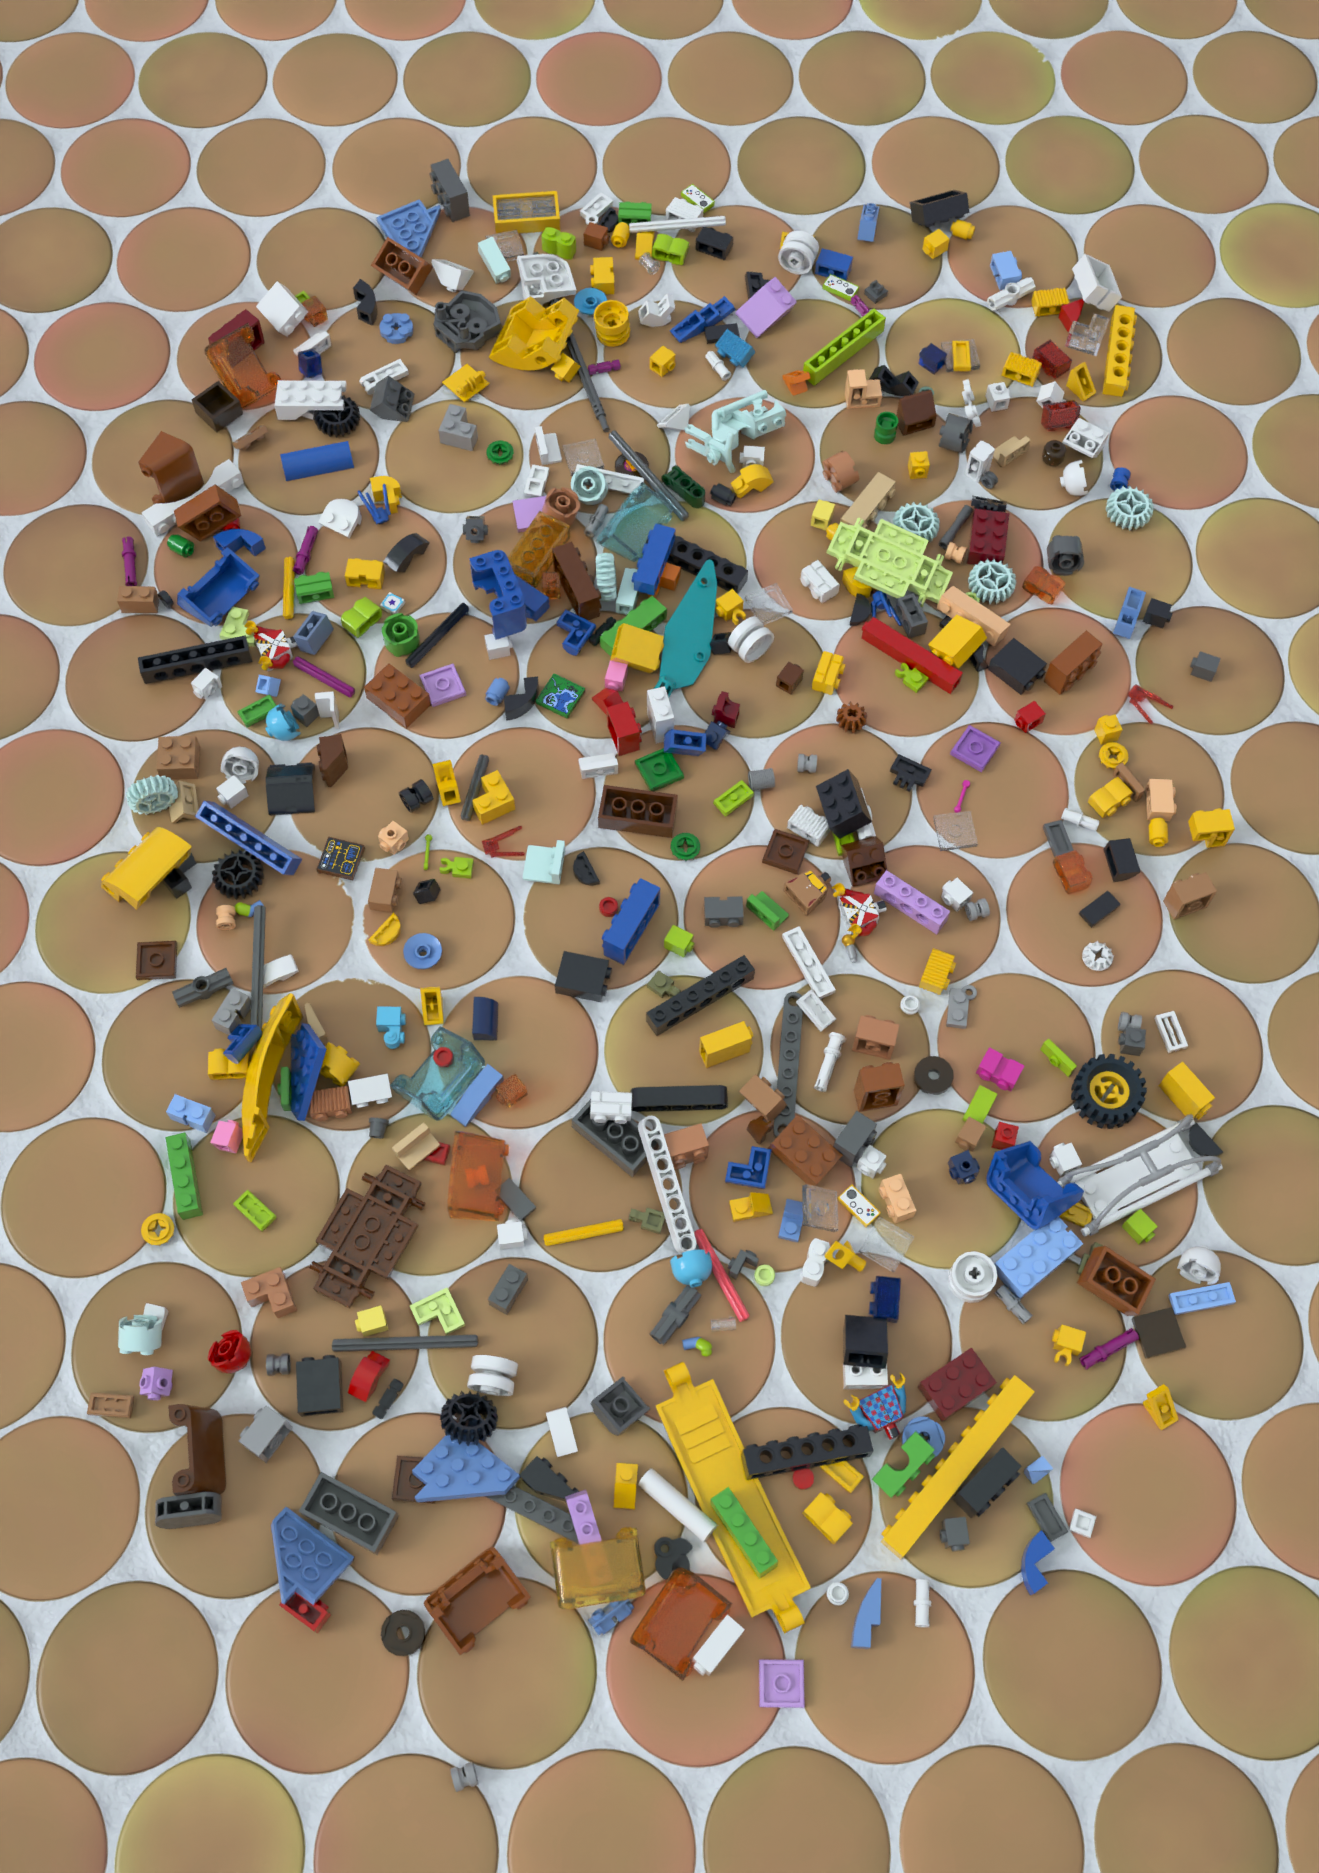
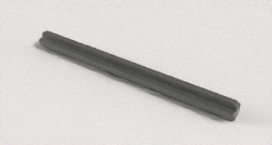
[609,430,689,521]
[250,905,266,1029]
[332,1335,478,1352]

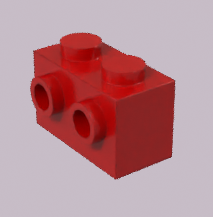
[279,1592,332,1633]

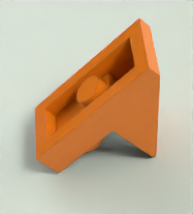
[782,370,811,396]

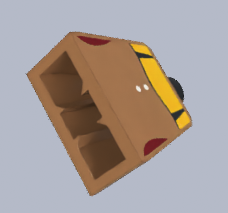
[784,870,831,916]

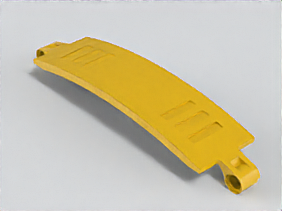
[655,1362,811,1633]

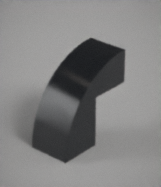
[353,279,377,326]
[869,364,919,396]
[383,533,430,572]
[504,676,539,721]

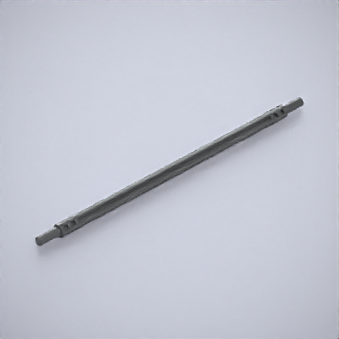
[533,252,610,432]

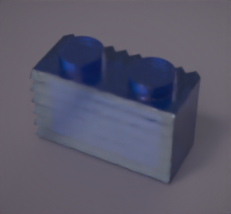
[868,1276,901,1323]

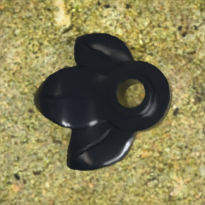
[654,1537,693,1580]

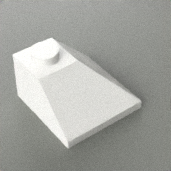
[431,259,474,292]

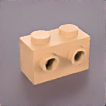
[1146,779,1177,821]
[879,1174,916,1224]

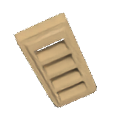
[305,1003,328,1044]

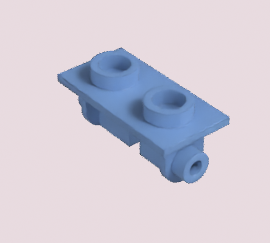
[588,1593,634,1636]

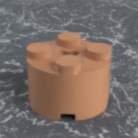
[822,451,859,493]
[542,487,580,530]

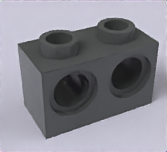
[895,593,928,639]

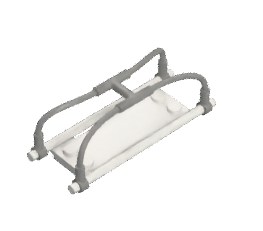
[1057,1114,1223,1237]

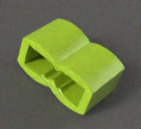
[541,227,576,260]
[652,234,689,265]
[341,597,382,638]

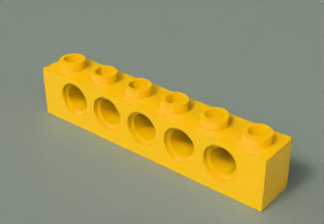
[1102,305,1137,397]

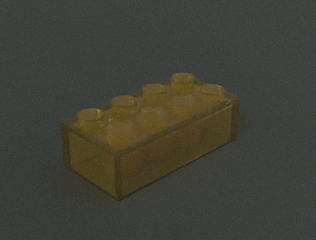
[508,511,570,588]

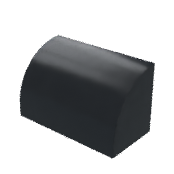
[1103,838,1141,882]

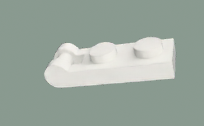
[359,359,409,395]

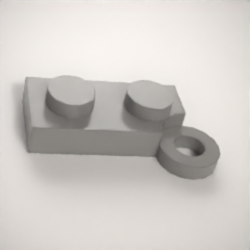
[946,985,977,1029]

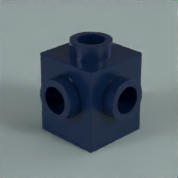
[947,1150,980,1185]

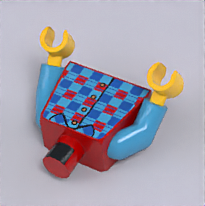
[843,1372,906,1440]

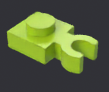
[895,663,929,693]
[439,857,474,879]

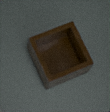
[191,381,243,433]

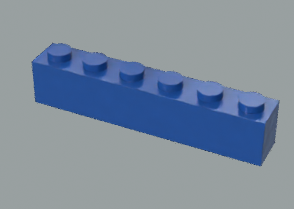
[195,801,302,875]

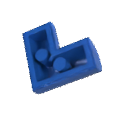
[556,609,596,656]
[223,1024,262,1064]
[725,1146,772,1189]

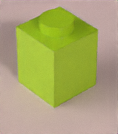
[664,925,695,958]
[1122,1208,1158,1244]

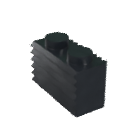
[696,227,733,261]

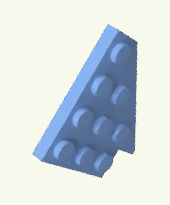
[376,199,441,257]
[412,1435,520,1502]
[271,1507,354,1605]

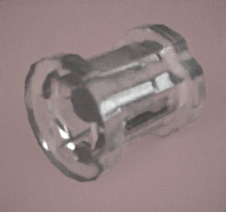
[639,252,660,275]

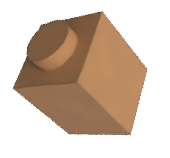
[955,1117,987,1152]

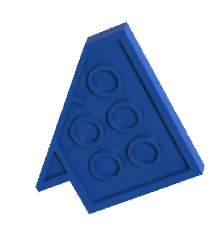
[291,1023,327,1121]

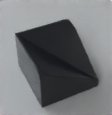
[710,632,732,655]
[969,645,989,672]
[413,879,441,904]

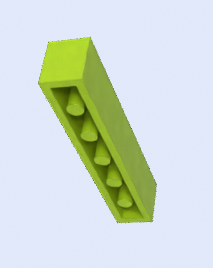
[803,308,886,386]

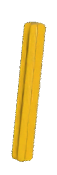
[283,556,295,620]
[543,1219,624,1246]

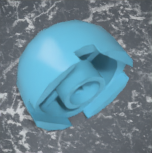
[265,703,301,741]
[670,1250,712,1287]

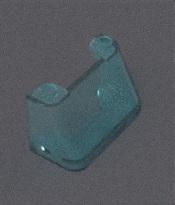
[595,482,674,562]
[390,1026,485,1121]

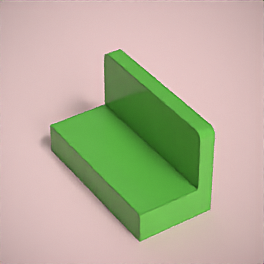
[746,891,789,931]

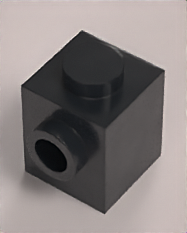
[1142,598,1173,628]

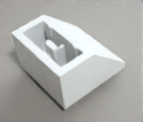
[1062,418,1109,458]

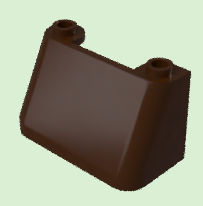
[168,1404,226,1496]

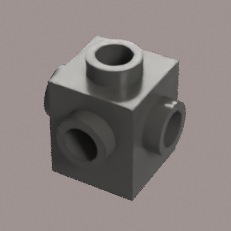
[463,516,488,543]

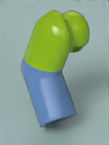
[235,900,264,917]
[682,1337,712,1357]

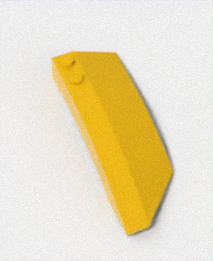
[241,993,303,1162]

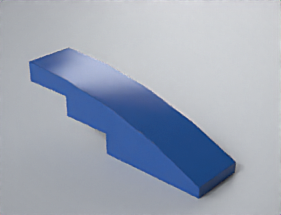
[670,296,735,343]

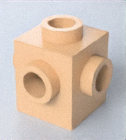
[378,821,409,855]

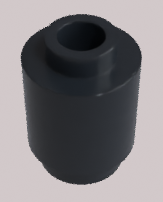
[710,483,737,507]

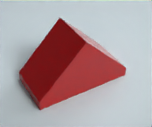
[1058,299,1084,335]
[592,688,624,715]

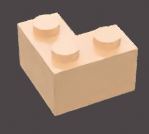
[845,369,882,409]

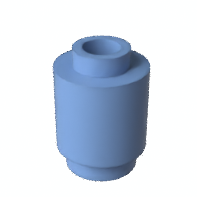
[485,678,510,706]

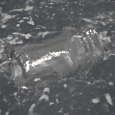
[710,1315,737,1332]

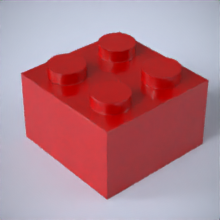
[607,701,642,756]

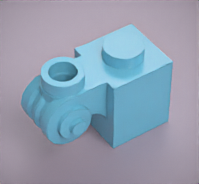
[376,1006,406,1049]

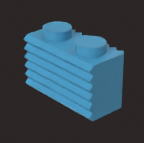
[715,329,755,368]

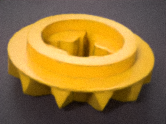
[1098,742,1129,770]
[141,1213,175,1246]

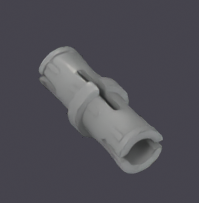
[584,504,609,538]
[994,1285,1033,1324]

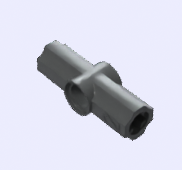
[172,968,234,1008]
[650,1285,701,1346]

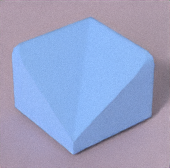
[255,675,281,697]
[1023,1456,1053,1484]

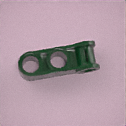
[661,465,705,509]

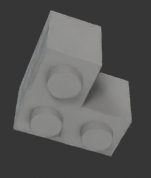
[438,404,478,451]

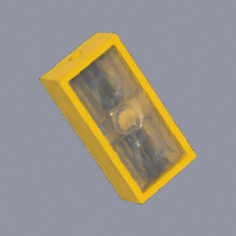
[492,191,560,235]

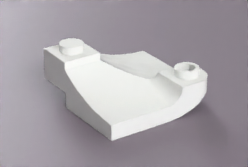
[517,254,576,305]

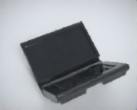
[266,762,315,815]

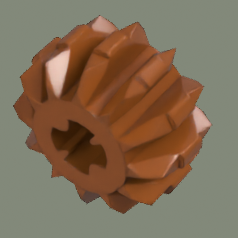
[836,701,867,733]

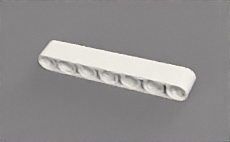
[638,1116,696,1254]

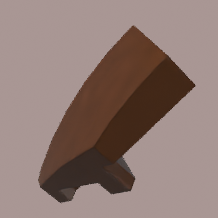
[747,1115,774,1145]

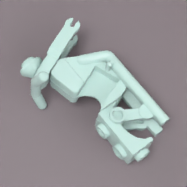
[685,390,786,473]

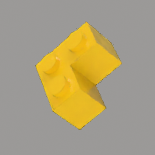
[472,770,515,825]
[1188,808,1235,848]

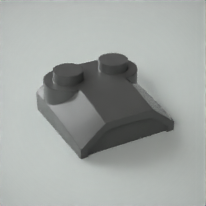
[590,1377,651,1436]

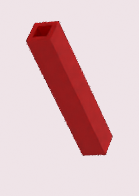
[861,617,963,694]

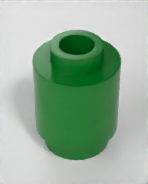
[167,534,194,558]

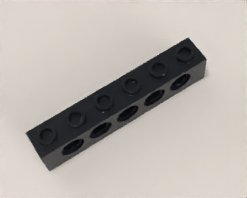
[646,536,748,594]
[138,635,253,684]
[646,955,755,1036]
[741,1424,874,1481]

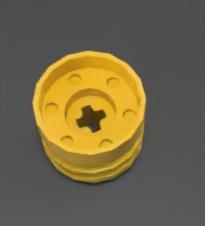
[594,300,631,347]

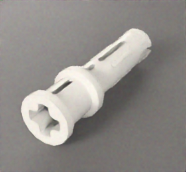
[814,1032,846,1092]

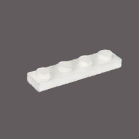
[575,464,645,496]
[782,926,835,999]

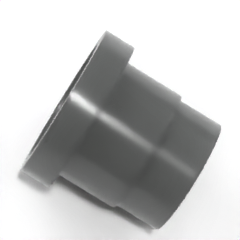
[368,1118,389,1139]

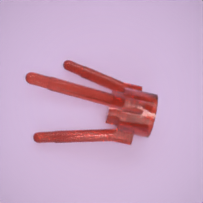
[1128,684,1173,724]
[482,826,525,858]

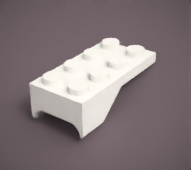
[274,381,347,420]

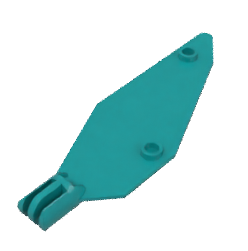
[654,560,717,698]

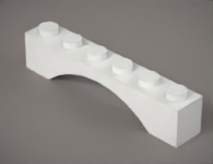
[141,459,244,536]

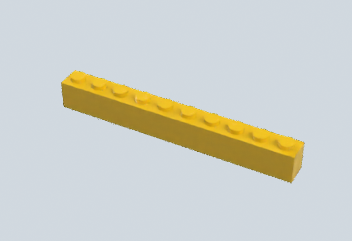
[881,1375,1035,1560]

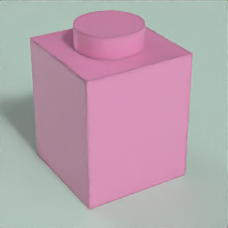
[605,661,628,692]
[210,1120,243,1153]

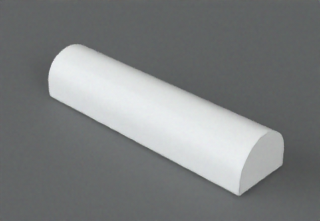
[638,1468,718,1543]

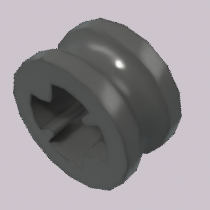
[981,471,998,489]

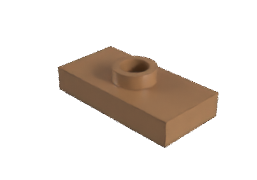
[87,1393,134,1418]

